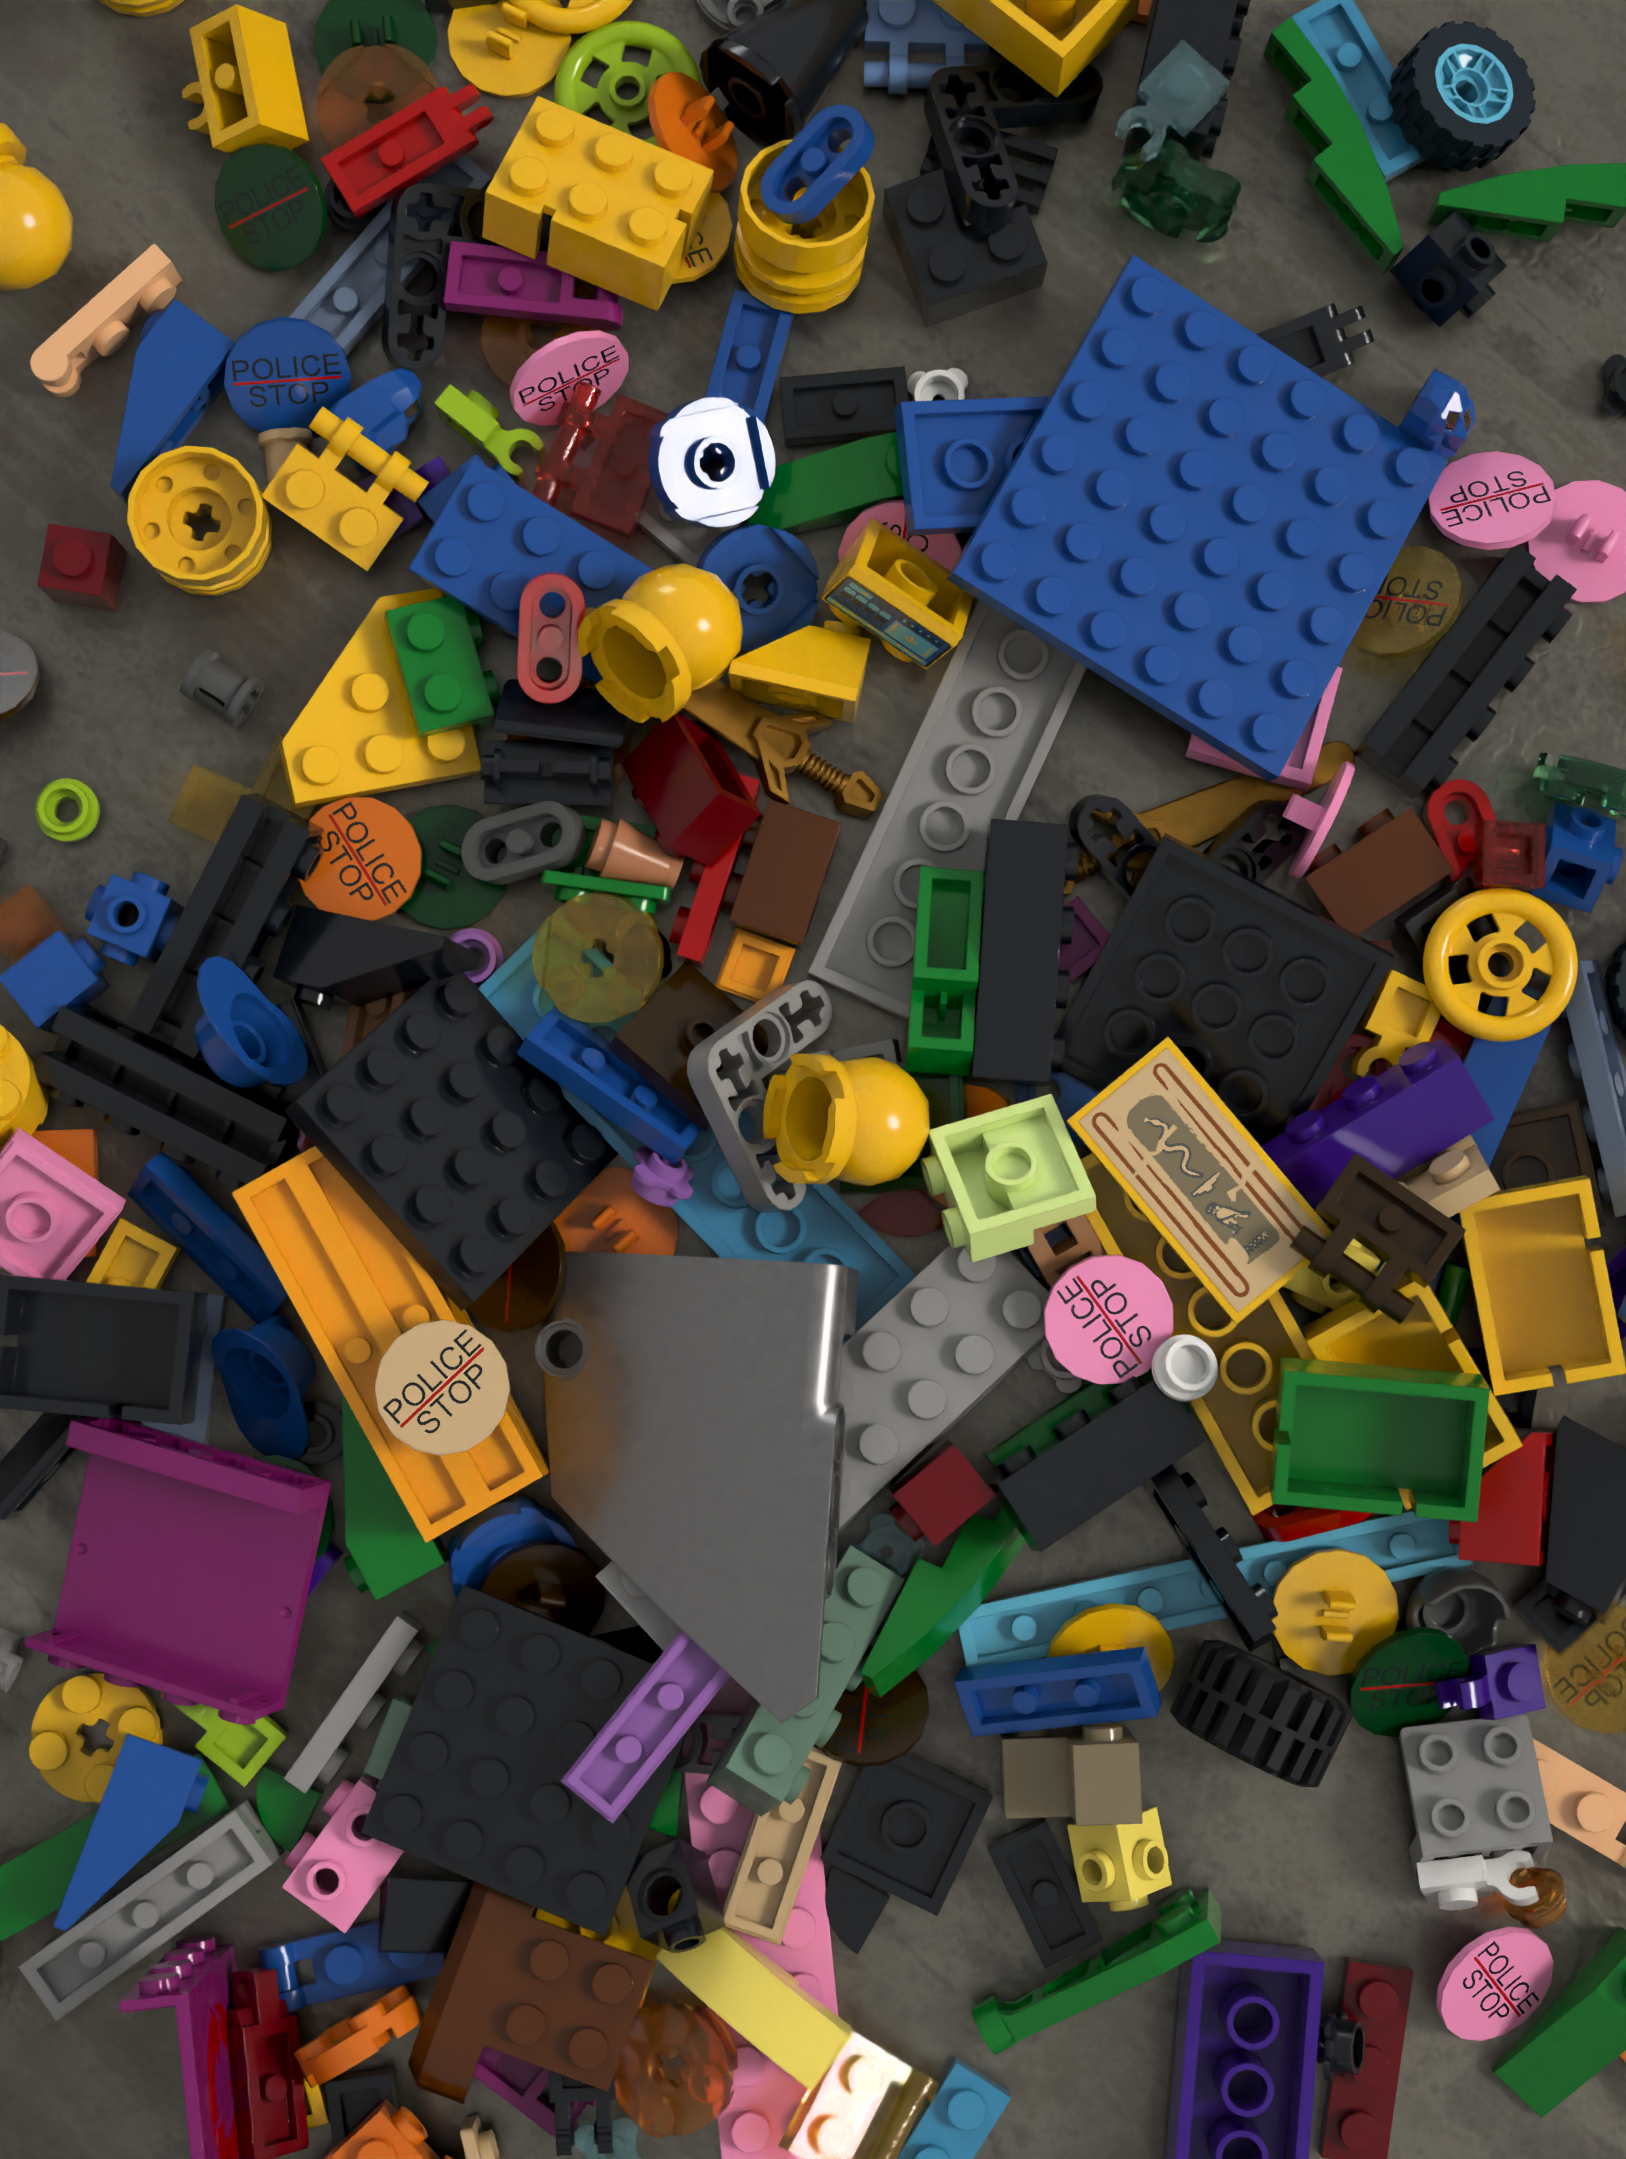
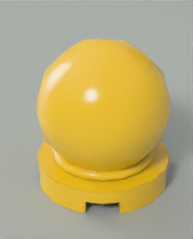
[0,123,73,291]
[578,563,743,723]
[763,1054,930,1186]

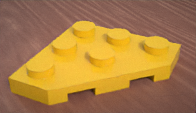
[279,588,481,808]

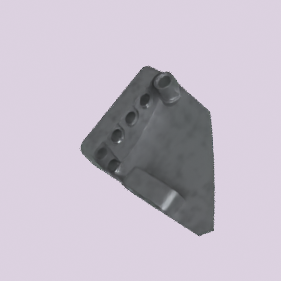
[534,1252,859,1723]

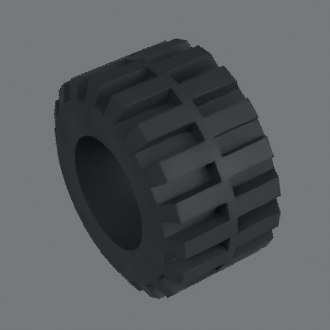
[1170,1640,1353,1787]

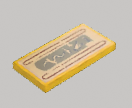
[1066,1037,1332,1324]

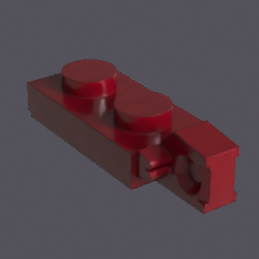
[228,1968,309,2159]

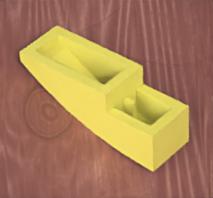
[655,1927,852,2092]

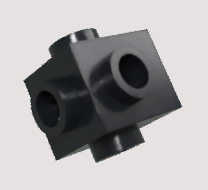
[1390,210,1507,328]

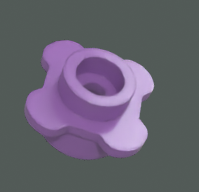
[631,1146,694,1207]

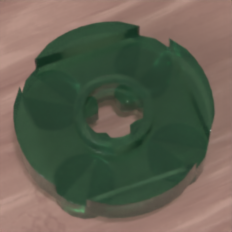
[1111,138,1241,243]
[1532,753,1626,820]

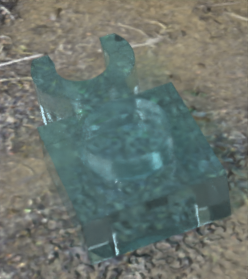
[1115,39,1230,162]

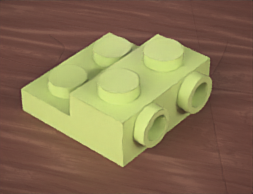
[921,1094,1096,1263]

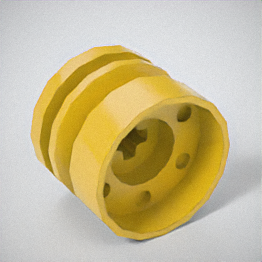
[733,139,875,314]
[127,446,274,596]

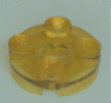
[532,893,664,1023]

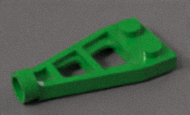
[971,1887,1222,2055]

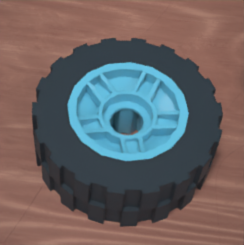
[1388,21,1536,172]

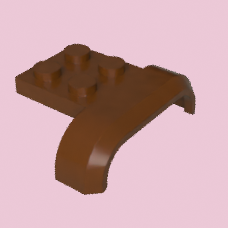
[408,1881,655,2104]

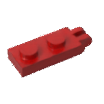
[320,84,494,219]

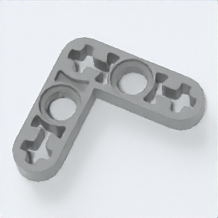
[687,980,832,1213]

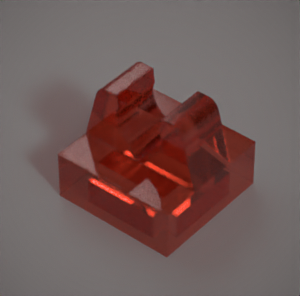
[1474,820,1545,891]

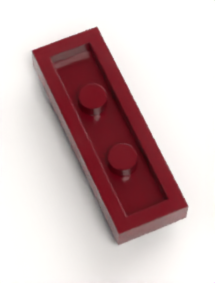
[1318,1957,1413,2159]

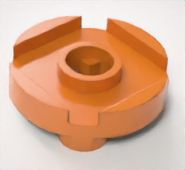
[294,1984,424,2088]

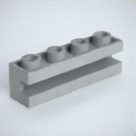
[18,1799,284,2021]

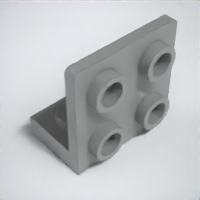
[1399,1714,1553,1874]

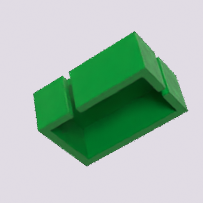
[1269,1357,1490,1523]

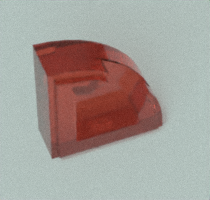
[858,1191,944,1237]

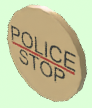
[374,1320,511,1456]

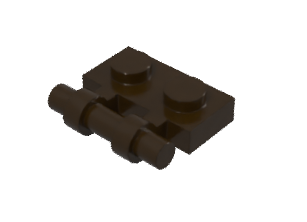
[1289,1153,1466,1324]

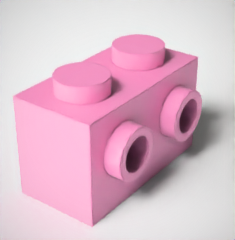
[282,1774,404,1933]

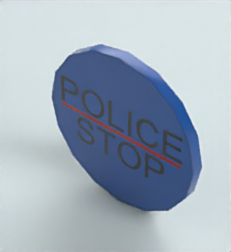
[224,317,351,435]

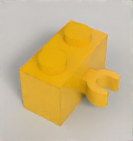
[182,4,309,154]

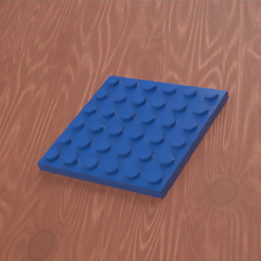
[947,255,1448,782]

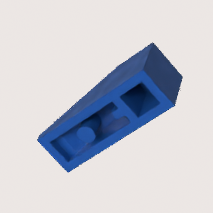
[110,299,235,505]
[53,1733,210,1931]

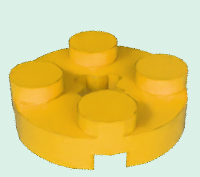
[29,1671,164,1803]

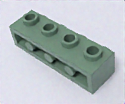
[706,1545,905,1817]

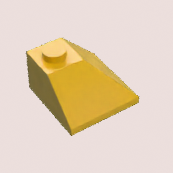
[728,621,871,724]

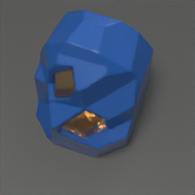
[329,367,423,475]
[1398,368,1476,458]

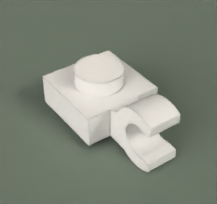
[1417,1850,1539,1910]

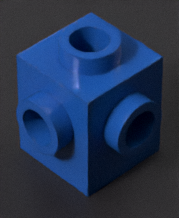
[1524,802,1623,913]
[85,871,185,968]

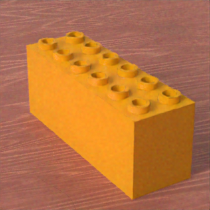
[232,1146,550,1543]

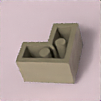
[999,1722,1143,1826]

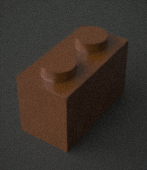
[721,799,842,951]
[1296,807,1454,935]

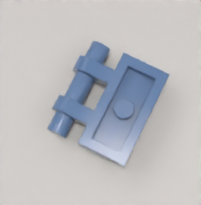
[863,0,989,94]

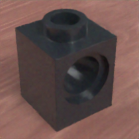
[626,1839,725,1953]

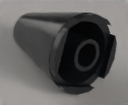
[699,0,868,147]

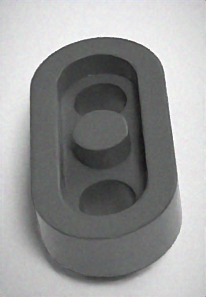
[461,801,586,885]

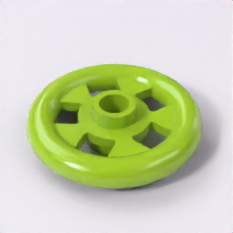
[554,20,703,147]

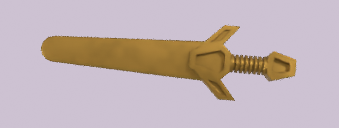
[585,607,885,820]
[1064,741,1355,905]

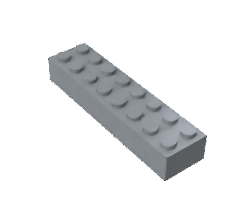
[595,1245,1049,1651]

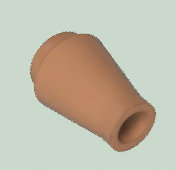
[585,818,684,891]

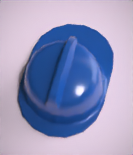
[195,956,308,1089]
[211,1315,316,1460]

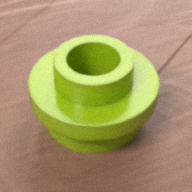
[35,778,100,842]

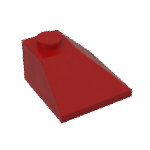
[1448,1431,1557,1566]

